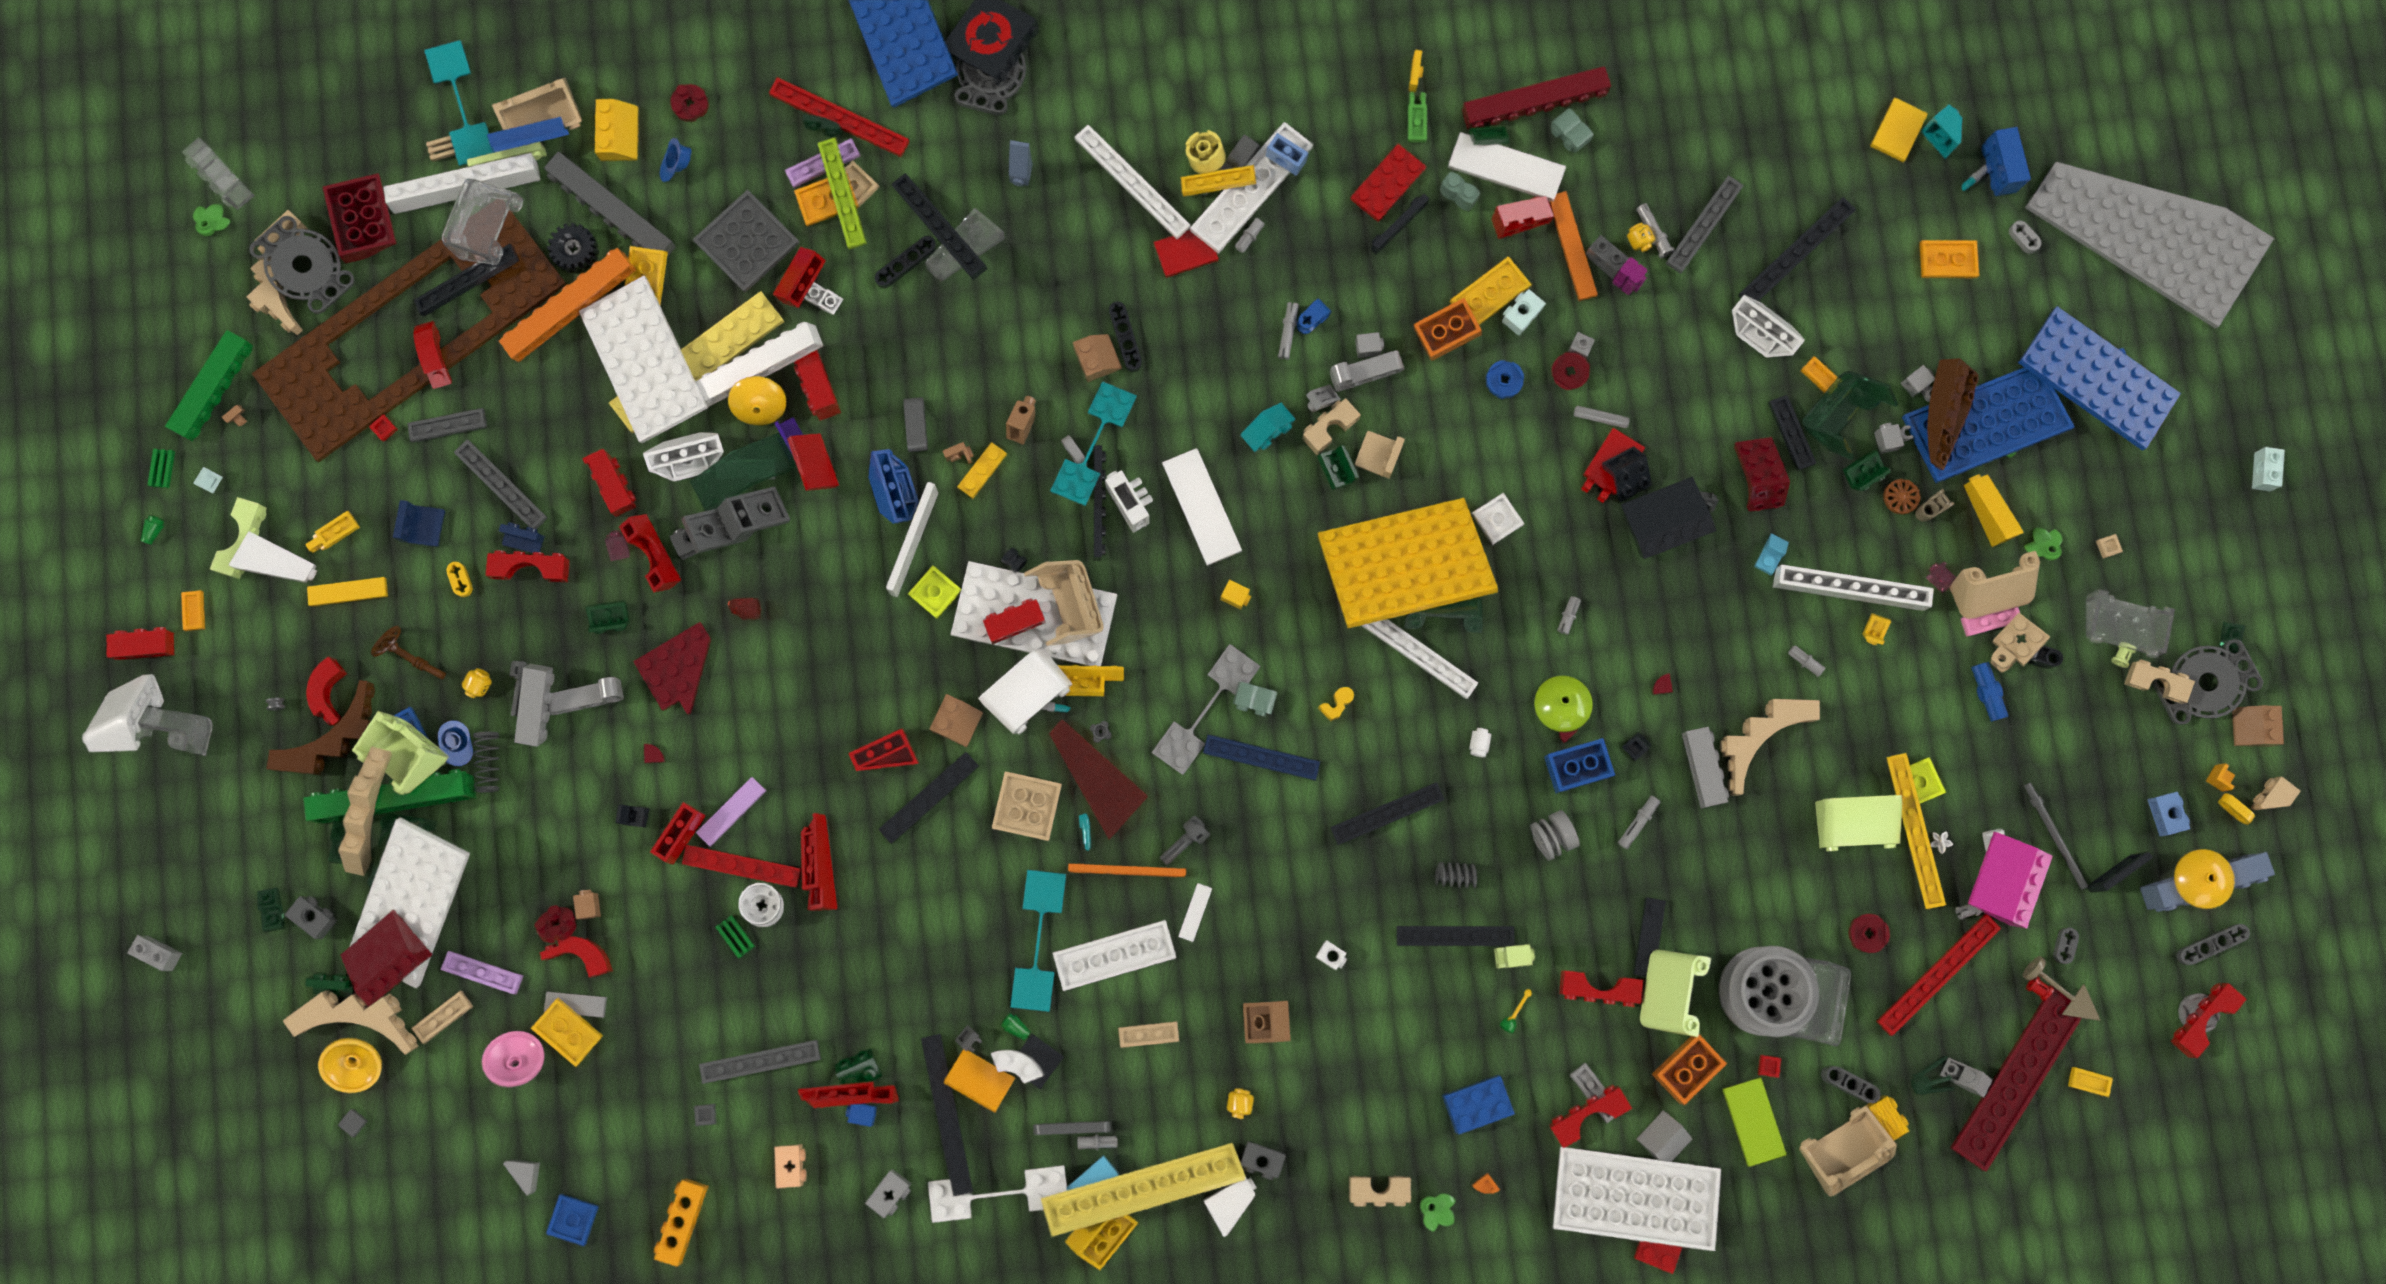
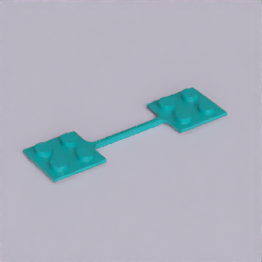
[424,40,492,166]
[1050,382,1137,506]
[1011,870,1066,1012]

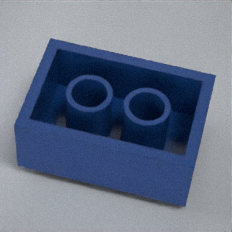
[1982,127,2031,196]
[1544,738,1615,793]
[1442,1075,1514,1134]

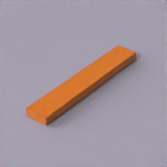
[1548,191,1598,301]
[1068,864,1186,877]

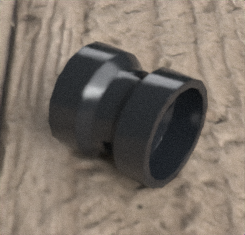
[1001,547,1028,574]

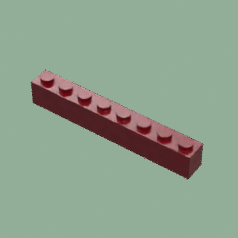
[1462,66,1611,130]

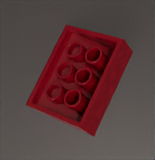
[322,173,397,264]
[340,909,433,1007]

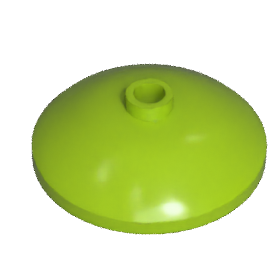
[1534,676,1593,732]

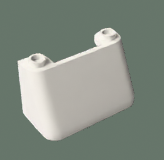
[979,649,1073,735]
[83,674,164,752]

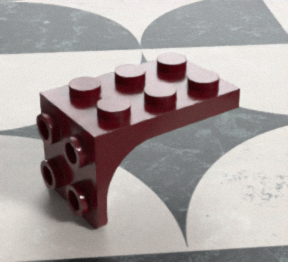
[1734,437,1790,511]

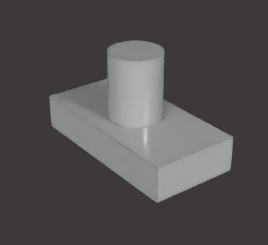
[1306,384,1341,412]

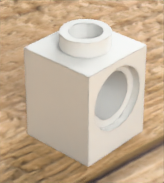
[1315,940,1347,970]

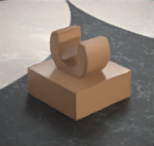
[222,405,247,426]

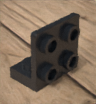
[1602,446,1652,502]

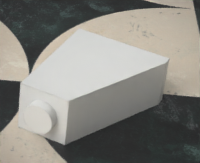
[1204,1176,1256,1237]

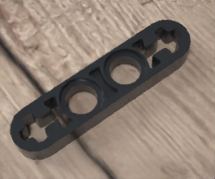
[875,236,936,289]
[1109,301,1142,372]

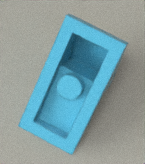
[1754,533,1788,575]

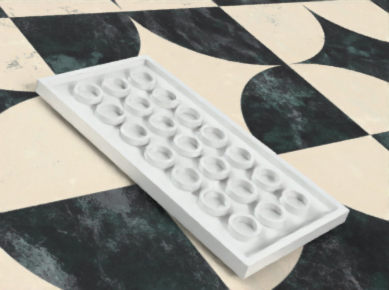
[579,276,708,443]
[951,561,1117,666]
[350,818,470,988]
[1553,1147,1721,1251]

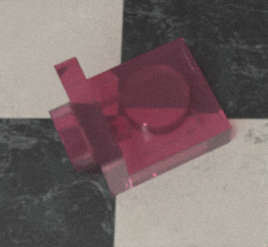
[605,530,631,561]
[1926,561,1956,593]

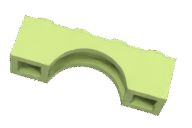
[210,497,267,579]
[1494,944,1535,968]

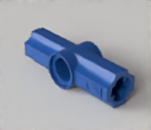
[1971,662,2008,722]

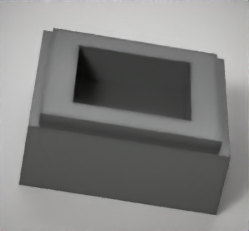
[694,1104,717,1126]
[338,1109,368,1137]

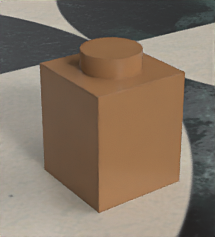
[573,890,601,920]

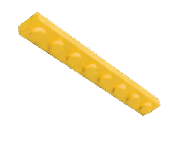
[1886,753,1946,909]

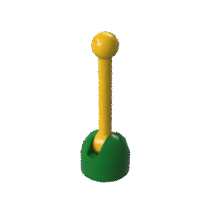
[1499,989,1532,1034]

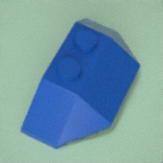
[869,449,919,524]

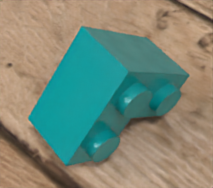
[1241,402,1296,452]

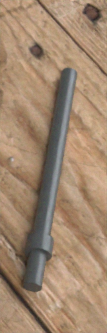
[2024,782,2088,889]

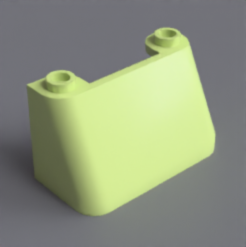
[352,711,448,795]
[1815,795,1902,851]
[1640,950,1711,1037]

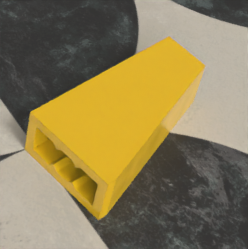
[1964,474,2024,547]

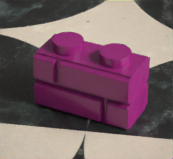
[1613,257,1647,295]

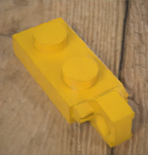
[305,511,360,553]

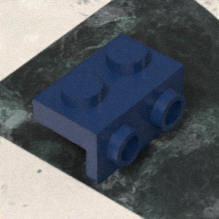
[499,522,545,553]

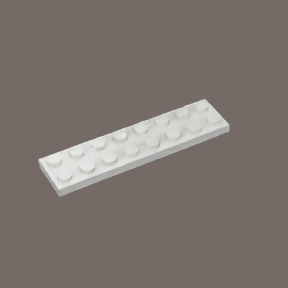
[1190,122,1313,254]

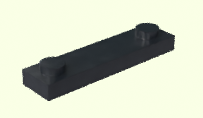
[1371,194,1429,255]
[1768,395,1816,471]
[1633,897,1666,977]

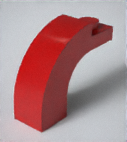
[414,321,452,389]
[306,656,347,726]
[539,936,613,977]

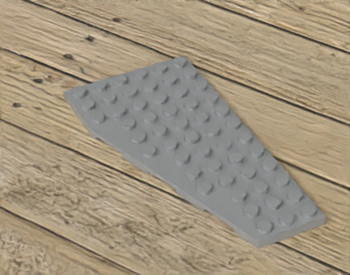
[2025,162,2274,329]

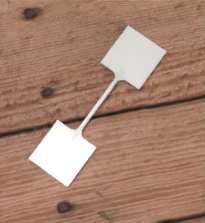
[928,1166,1067,1223]

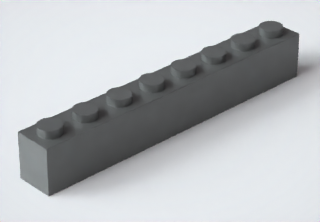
[544,151,676,257]

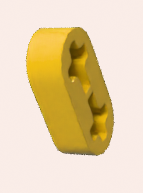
[446,562,473,598]
[2218,793,2255,825]

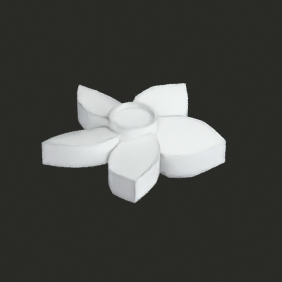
[1930,832,1953,854]

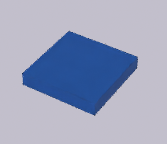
[546,1194,599,1246]

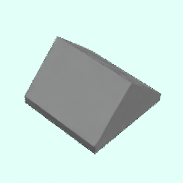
[1636,1111,1692,1162]

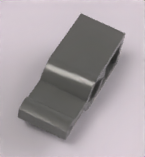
[1219,134,1260,171]

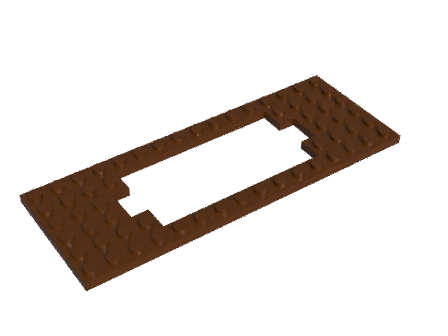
[252,197,567,462]

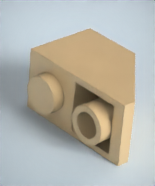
[2251,776,2300,810]

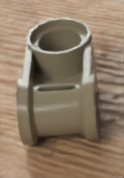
[1915,489,1954,522]

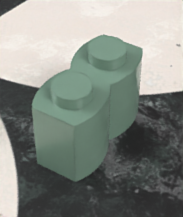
[1550,108,1593,153]
[1440,172,1480,211]
[1233,682,1277,717]

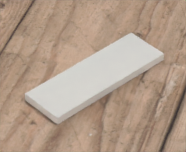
[1448,132,1566,202]
[1162,448,1242,566]
[886,482,938,597]
[1053,920,1176,991]

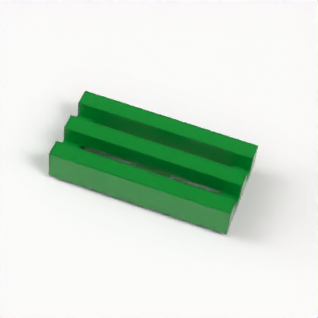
[147,448,175,488]
[716,915,755,959]

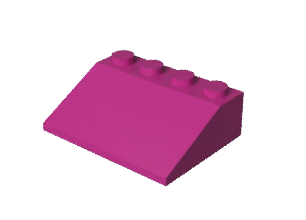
[1968,832,2053,929]

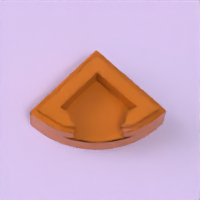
[1472,1173,1500,1194]

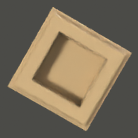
[2096,534,2123,558]

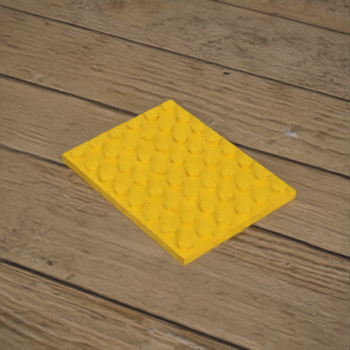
[1318,498,1498,628]

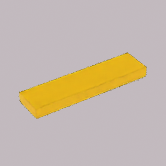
[1181,165,1256,196]
[307,577,388,607]

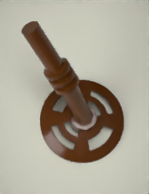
[371,626,446,679]

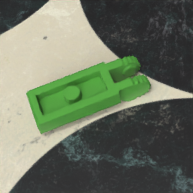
[1408,92,1427,142]

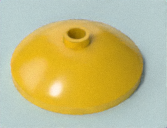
[728,376,786,426]
[2174,849,2235,909]
[318,1038,382,1093]

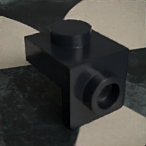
[615,804,650,828]

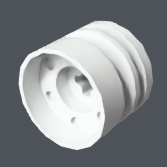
[739,883,784,927]

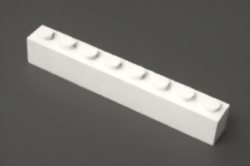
[383,153,541,214]
[696,322,823,407]
[1773,565,1934,611]

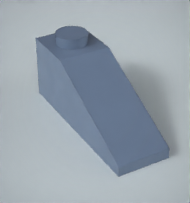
[1009,140,1032,186]

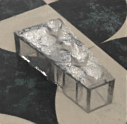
[182,138,255,210]
[925,208,1005,281]

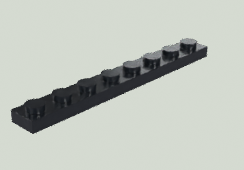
[891,173,988,280]
[1738,197,1856,301]
[921,1034,974,1197]

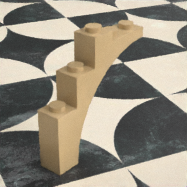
[246,210,308,335]
[1720,699,1820,796]
[339,747,392,876]
[283,990,418,1055]

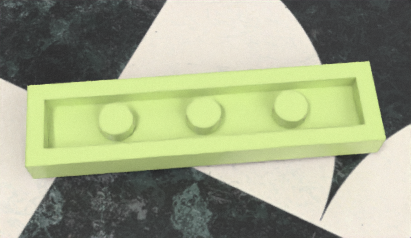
[467,142,547,167]

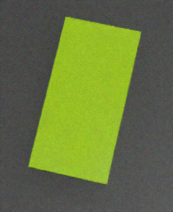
[1722,1077,1787,1167]

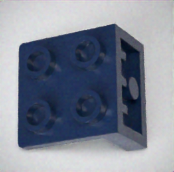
[393,500,445,547]

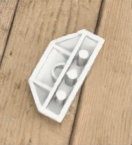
[1732,295,1805,357]
[643,432,724,481]

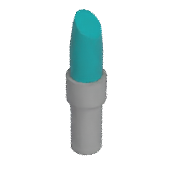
[1962,165,1987,191]
[1042,702,1071,713]

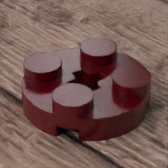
[670,84,709,122]
[1552,351,1590,390]
[534,905,577,943]
[1849,914,1890,953]

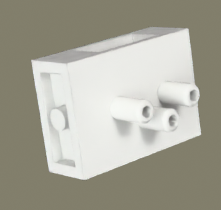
[1105,470,1153,533]

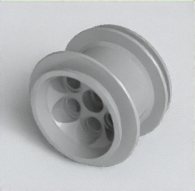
[1718,946,1819,1037]

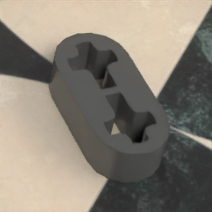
[2053,928,2079,964]

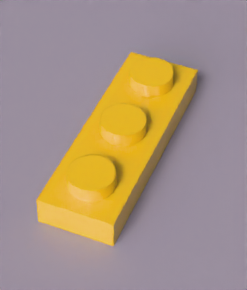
[957,442,1007,499]

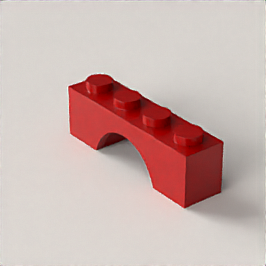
[619,514,681,592]
[485,550,570,583]
[1559,971,1643,1007]
[2170,983,2247,1058]
[1549,1085,1632,1149]

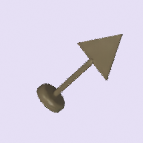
[2023,956,2101,1021]

